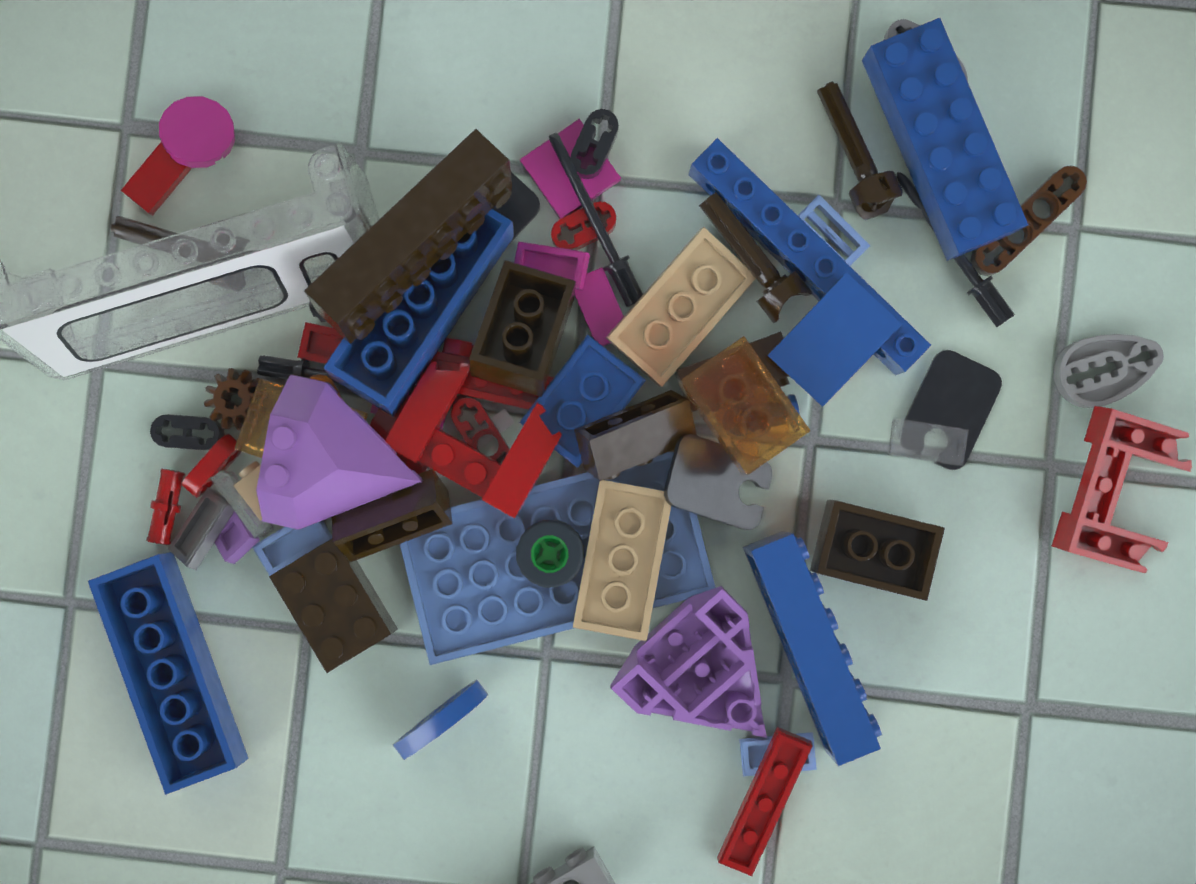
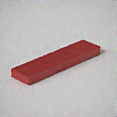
[717,727,813,876]

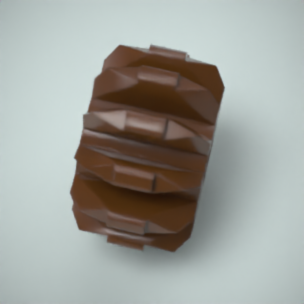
[204,368,269,431]

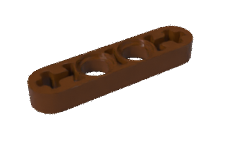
[970,166,1087,276]

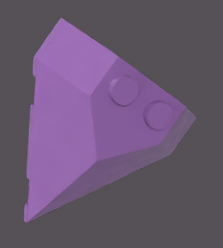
[256,375,424,530]
[610,586,767,738]

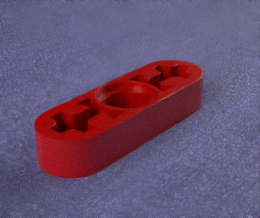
[451,398,510,462]

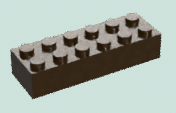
[304,129,512,344]

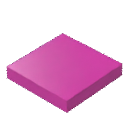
[520,118,621,219]

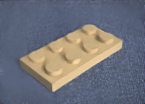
[606,227,756,387]
[573,480,671,641]

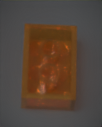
[678,336,811,476]

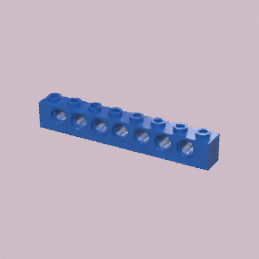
[688,138,931,376]

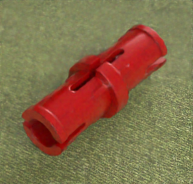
[146,468,185,545]

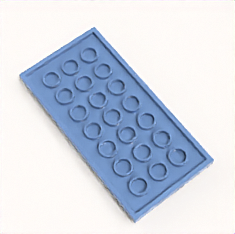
[400,452,716,665]

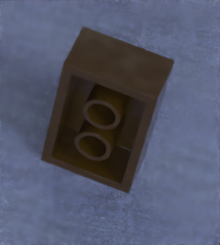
[469,260,576,397]
[810,500,945,601]
[269,538,398,673]

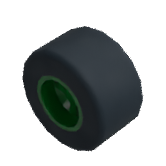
[516,519,584,588]

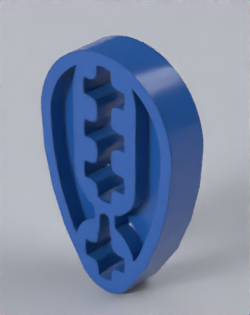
[393,679,488,760]

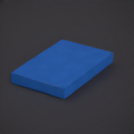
[768,272,902,407]
[519,335,646,468]

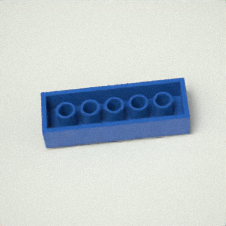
[862,18,1028,261]
[323,209,514,417]
[743,531,882,766]
[88,552,249,795]

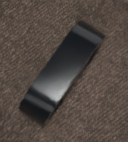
[571,109,619,179]
[150,414,225,450]

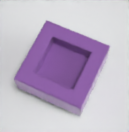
[214,510,260,564]

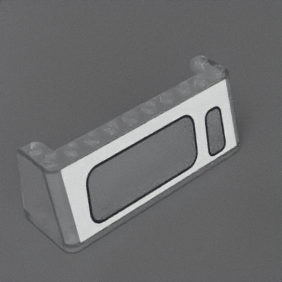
[0,143,379,380]

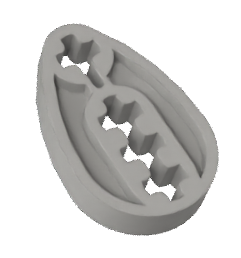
[1054,334,1163,408]

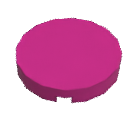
[159,96,235,168]

